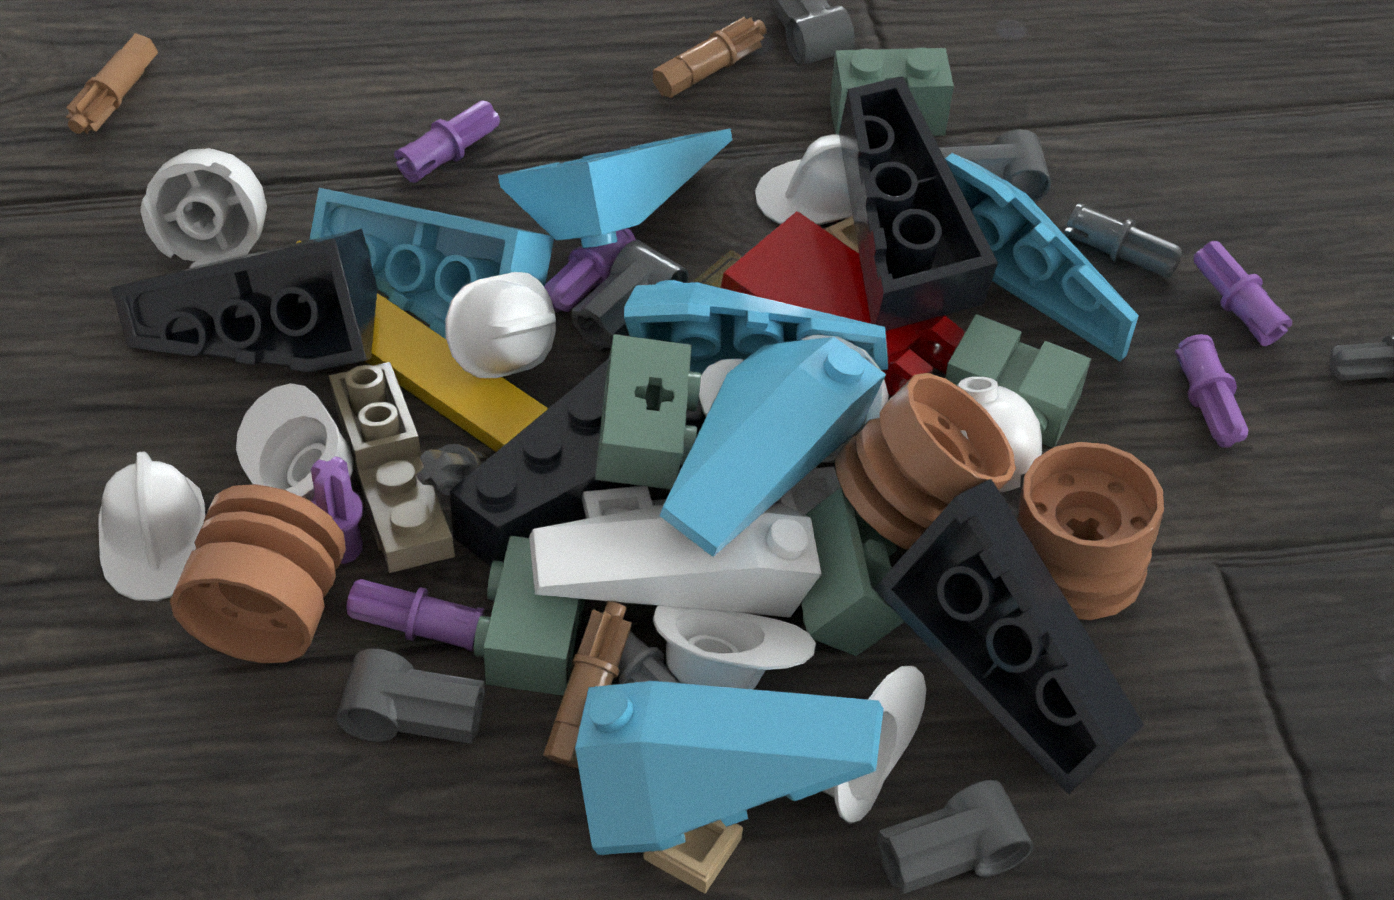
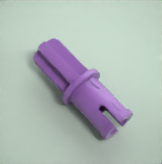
[394,101,500,183]
[544,228,636,312]
[1193,241,1292,346]
[1175,334,1248,448]
[311,456,363,564]
[346,579,485,652]

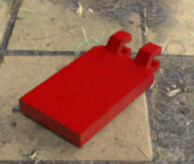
[720,211,965,396]

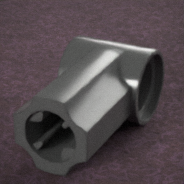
[767,0,855,66]
[939,129,1051,203]
[572,240,689,351]
[336,649,485,744]
[877,780,1033,895]

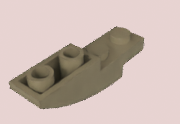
[329,362,455,573]

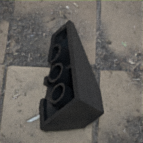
[111,228,377,372]

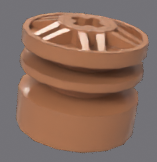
[835,373,1016,550]
[1017,442,1164,620]
[170,484,346,663]

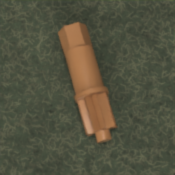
[653,17,767,98]
[66,33,158,134]
[543,601,632,768]

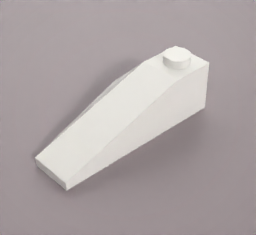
[529,501,821,617]

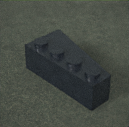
[449,359,706,566]

